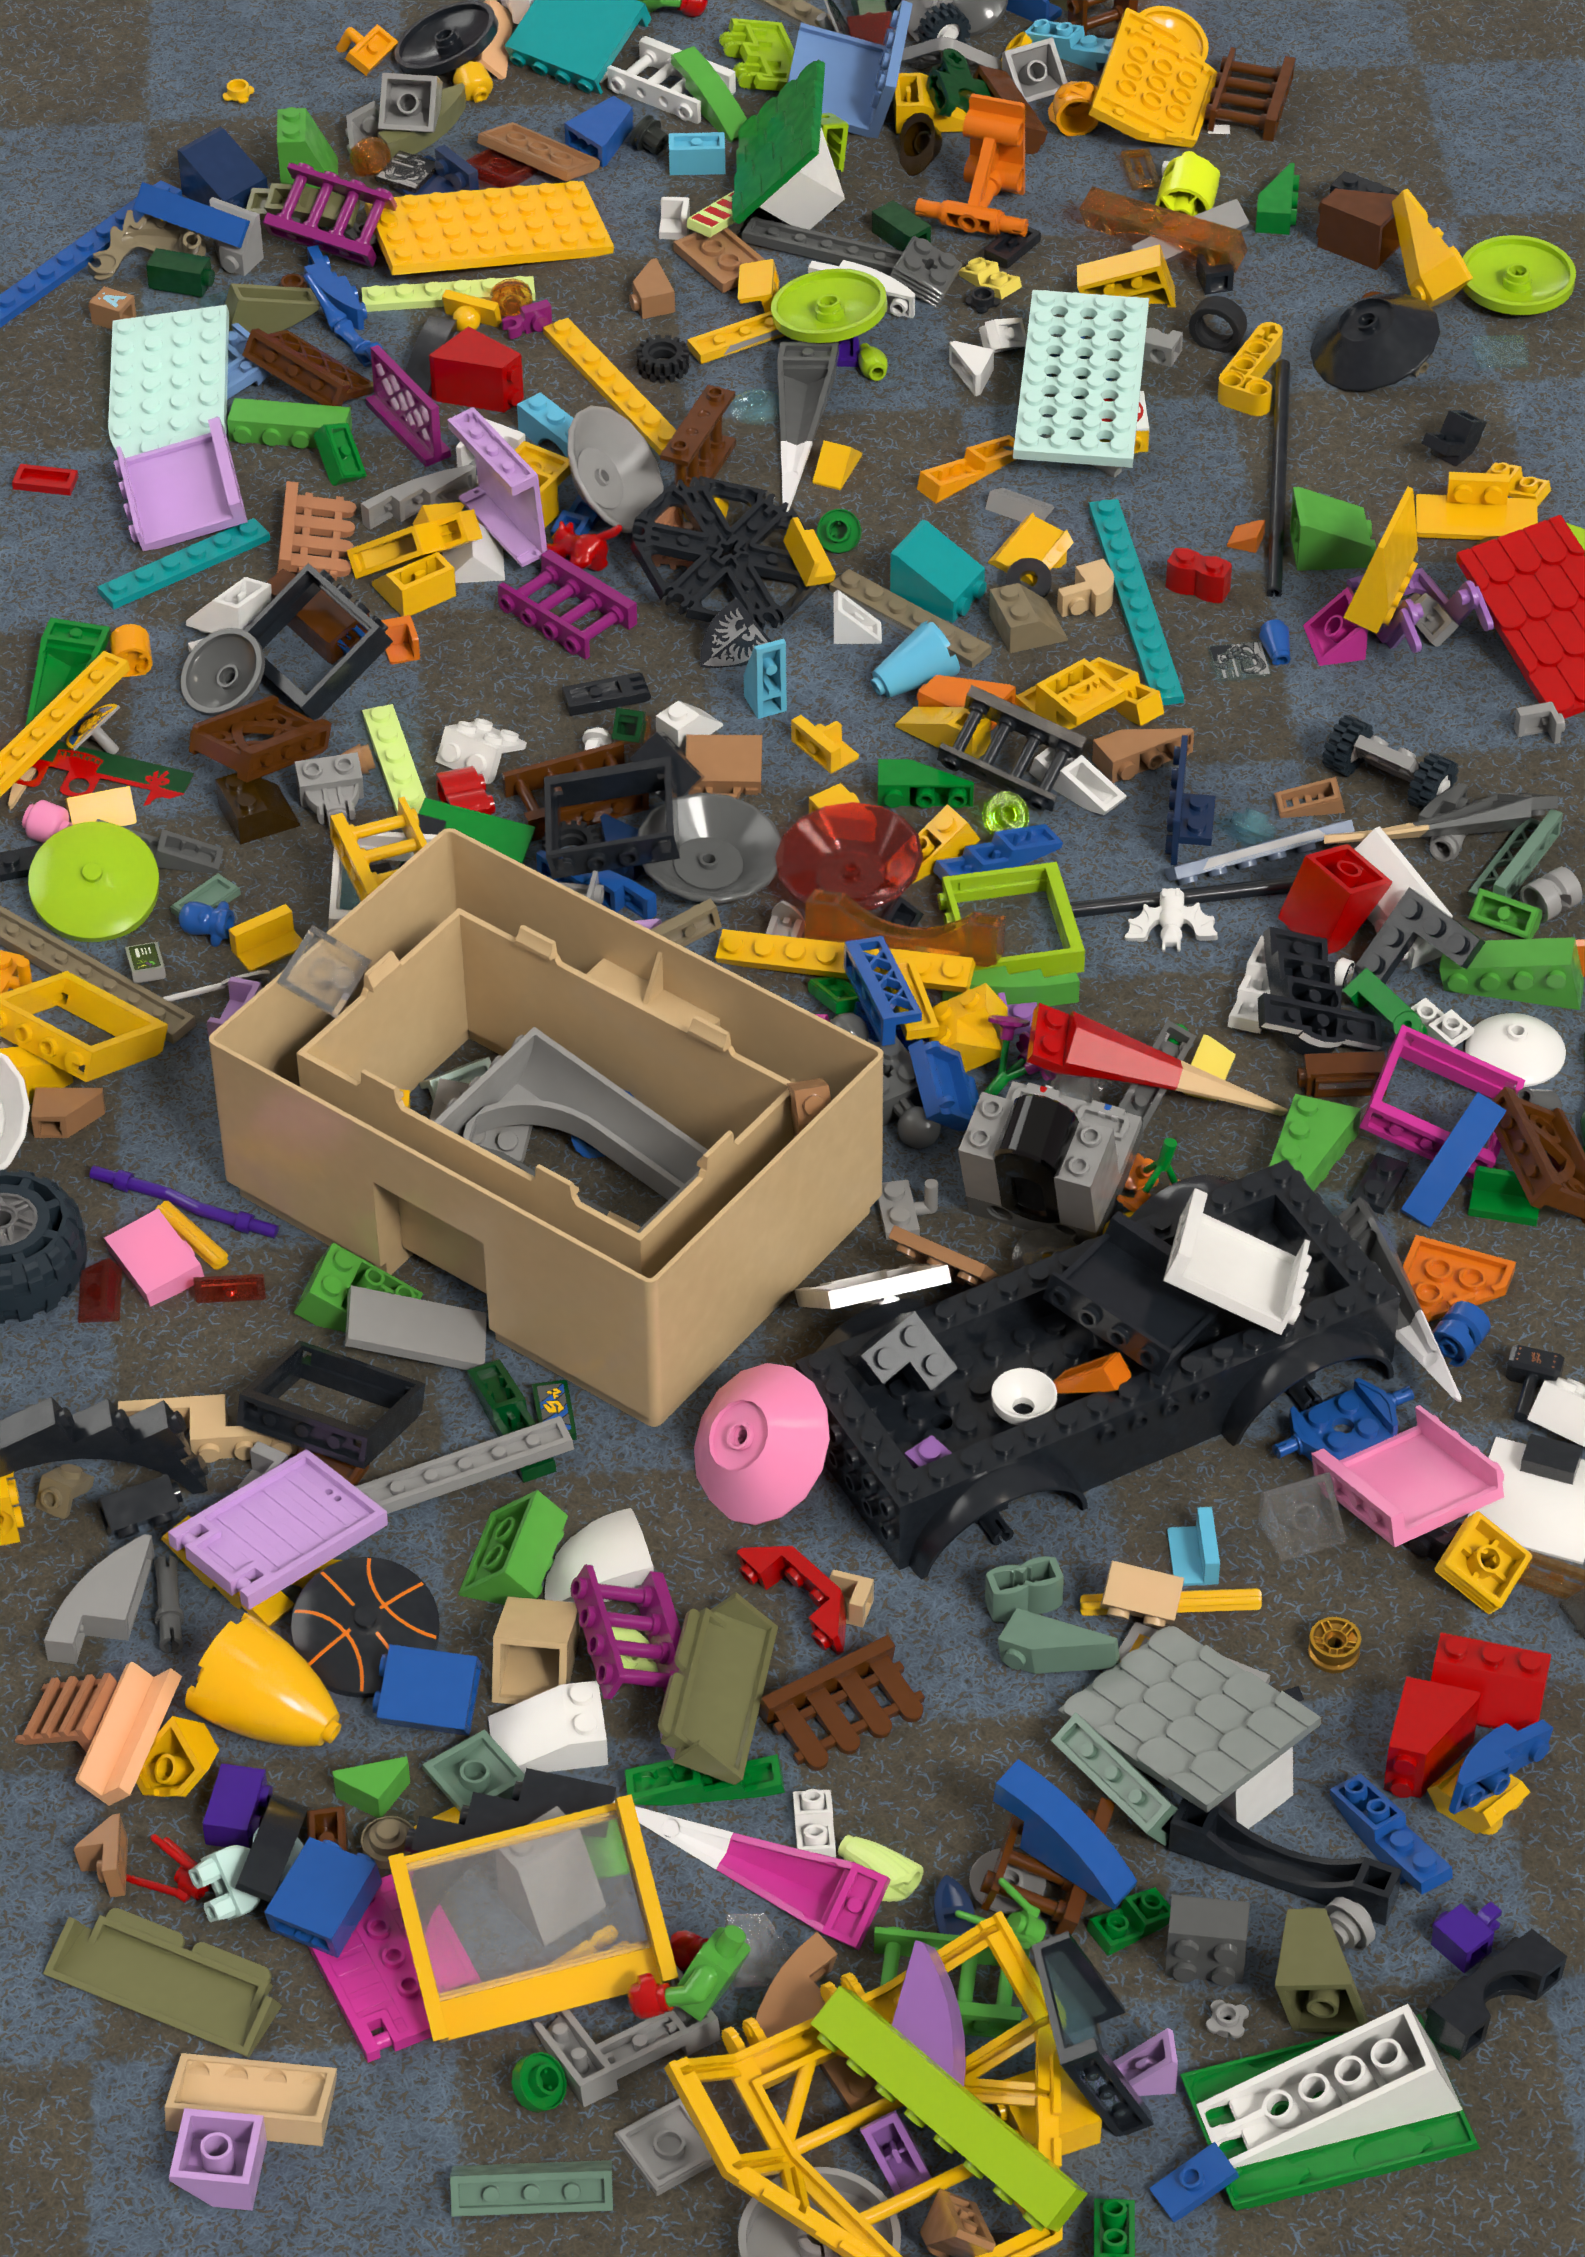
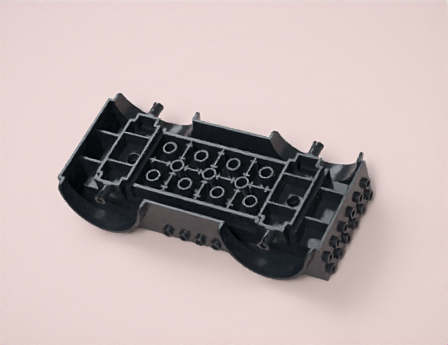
[795,1159,1401,1580]

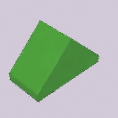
[332,1756,410,1818]

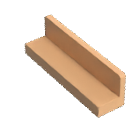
[471,0,513,79]
[75,1662,182,1806]

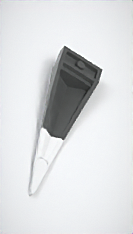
[777,342,839,512]
[1338,1197,1461,1402]

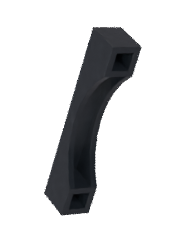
[1169,1798,1402,1926]

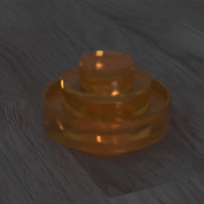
[349,137,391,177]
[490,279,533,317]

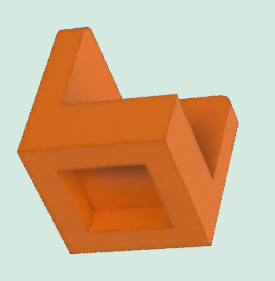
[381,615,420,664]

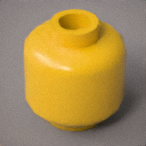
[453,61,493,102]

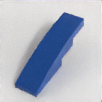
[133,182,250,248]
[933,824,1063,880]
[536,850,657,920]
[1400,1092,1507,1228]

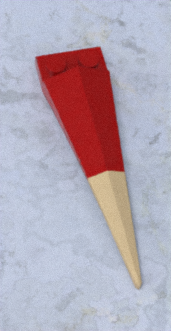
[1026,1003,1288,1116]

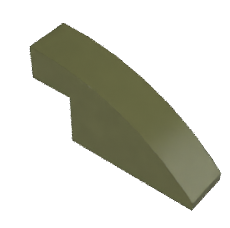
[378,83,466,165]
[225,283,320,334]

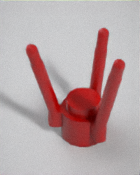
[126,1834,212,1903]

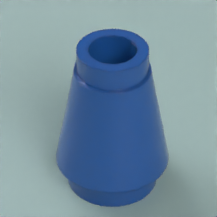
[1259,619,1291,665]

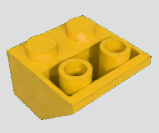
[372,552,456,616]

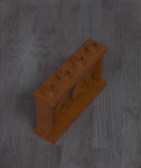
[189,695,332,783]
[1492,1086,1585,1224]

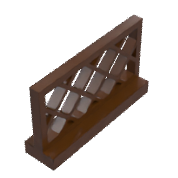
[242,328,374,407]

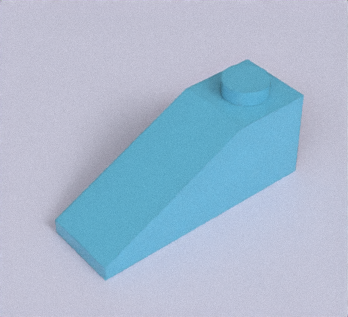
[743,639,787,719]

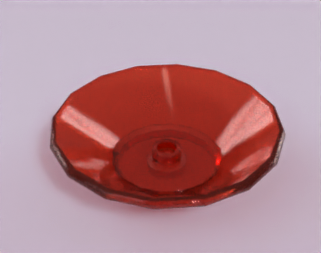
[775,802,923,914]

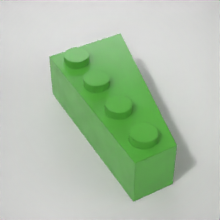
[1439,937,1584,1010]
[1269,1094,1361,1192]

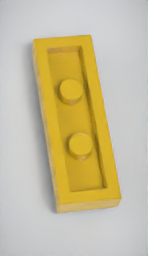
[880,957,939,1041]

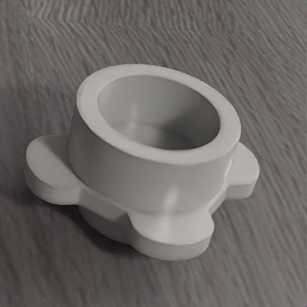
[1206,2000,1249,2038]

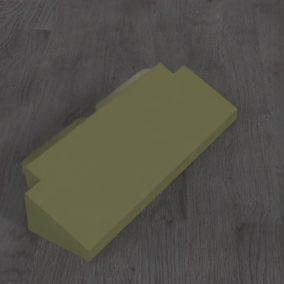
[658,1592,778,1785]
[43,1908,282,2058]

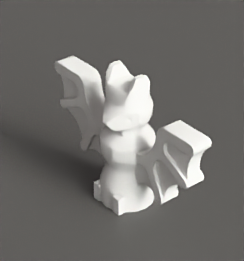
[1125,888,1218,952]

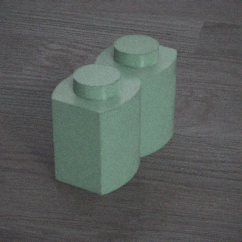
[985,1556,1064,1622]

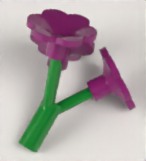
[983,1015,1056,1096]

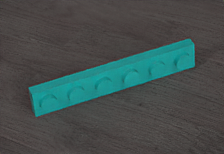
[97,518,270,610]

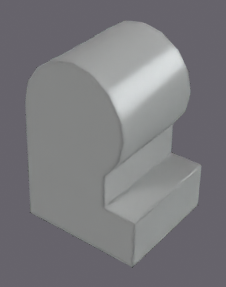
[1143,328,1183,367]

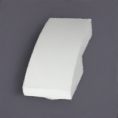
[1411,998,1475,1047]
[793,1789,836,1858]

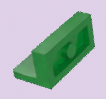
[1468,1166,1540,1227]

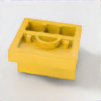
[477,441,571,528]
[1015,658,1125,730]

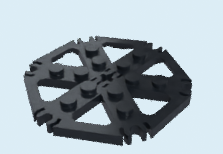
[630,476,820,630]

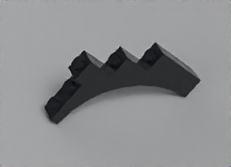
[0,1397,209,1494]
[402,1768,616,1938]

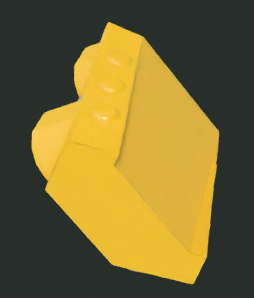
[988,512,1074,586]
[1427,1755,1531,1835]

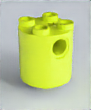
[1155,151,1220,228]

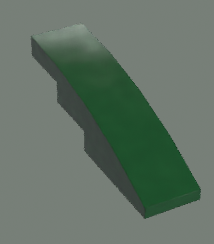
[467,1359,557,1483]

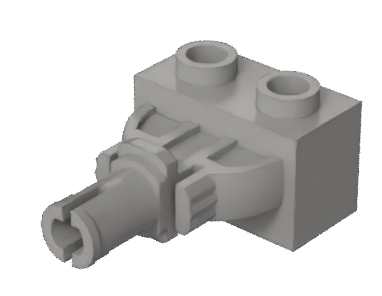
[295,752,364,847]

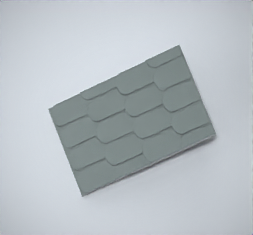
[1058,1625,1321,1829]

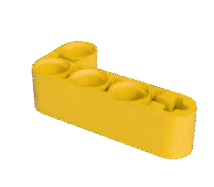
[1217,322,1283,416]

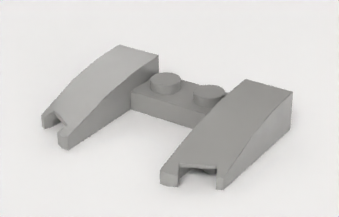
[534,1966,721,2108]

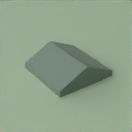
[422,1729,525,1812]

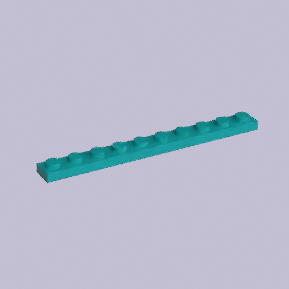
[1088,499,1184,705]

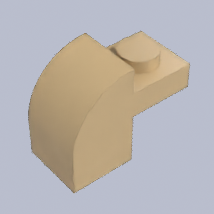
[1057,559,1114,617]

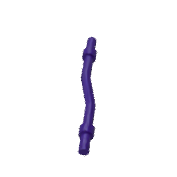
[89,1165,279,1239]

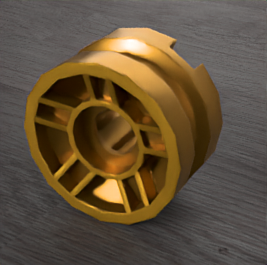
[1308,1617,1362,1674]

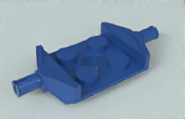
[1272,1378,1414,1461]

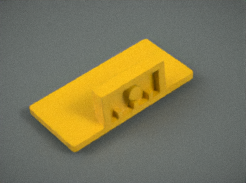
[1416,472,1538,540]

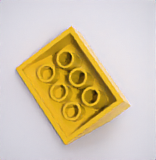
[1343,486,1418,634]

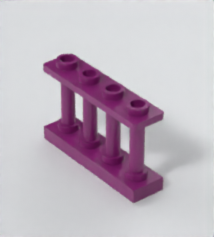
[263,163,397,267]
[497,549,637,660]
[570,1564,681,1700]

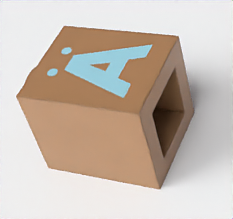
[89,286,136,329]

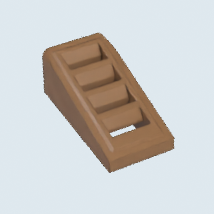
[1274,777,1345,818]

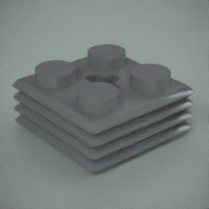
[890,236,962,307]

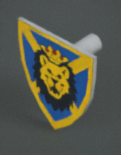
[66,704,120,754]

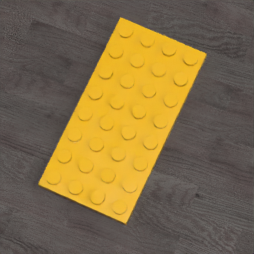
[365,181,614,275]

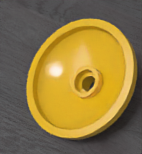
[1139,6,1209,62]

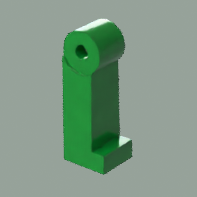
[1343,967,1428,1036]

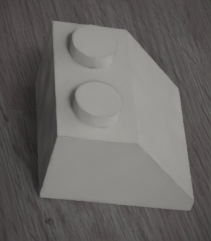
[378,73,443,133]

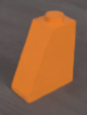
[917,675,1016,731]

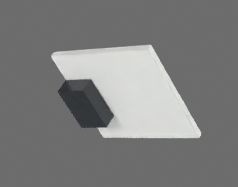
[1467,1434,1585,1565]

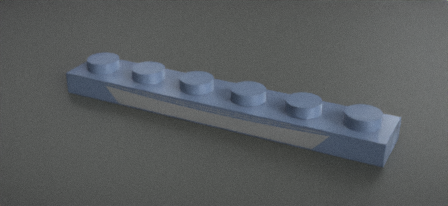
[1164,819,1355,885]

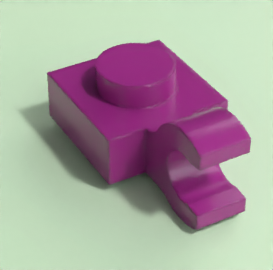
[502,299,552,339]

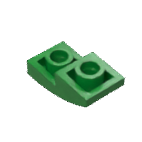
[1086,1887,1171,1956]

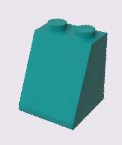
[890,519,987,623]

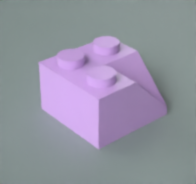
[169,2108,267,2211]

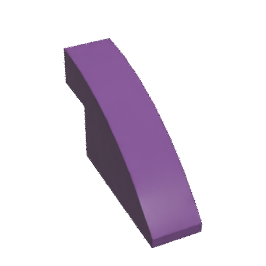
[892,1940,966,2086]

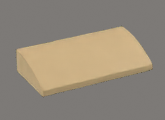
[164,2053,337,2146]

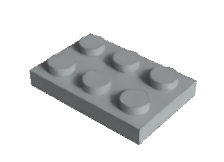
[430,1078,533,1163]

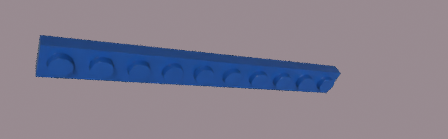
[0,180,182,328]

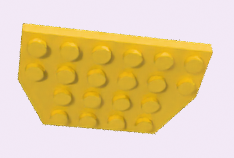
[1088,7,1218,148]

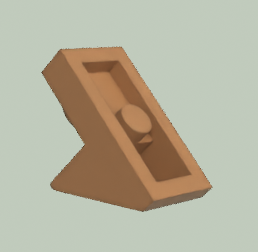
[74,1813,128,1898]

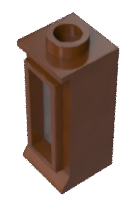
[1297,1051,1387,1098]

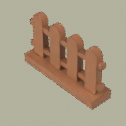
[277,481,357,581]

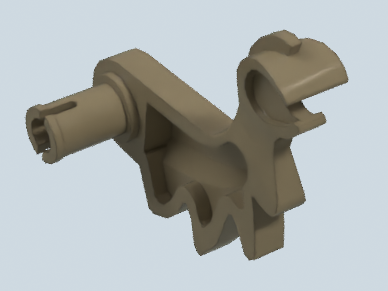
[87,210,206,281]

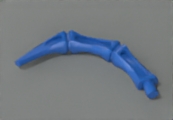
[303,273,384,367]

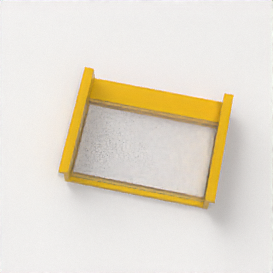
[388,1794,679,2043]

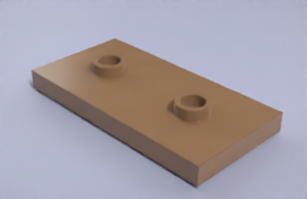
[477,122,600,181]

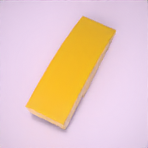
[1090,657,1164,726]

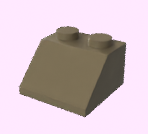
[989,583,1068,653]

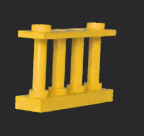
[330,797,427,901]

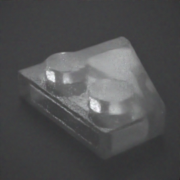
[725,1914,792,1987]

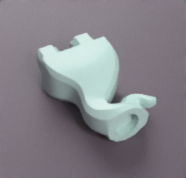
[188,1828,303,1922]

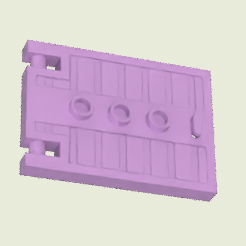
[168,1449,388,1610]

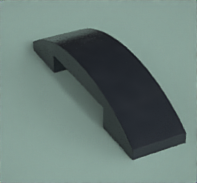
[235,1793,308,1902]

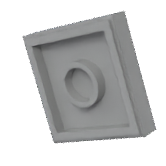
[614,2098,715,2196]

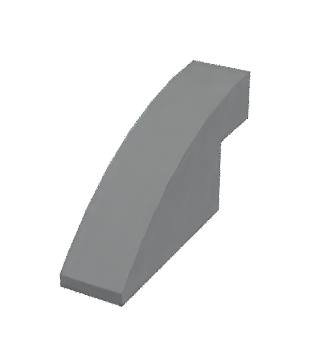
[44,1534,155,1664]

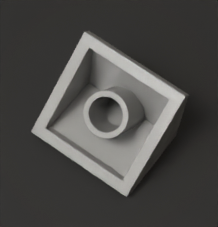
[1002,37,1068,102]

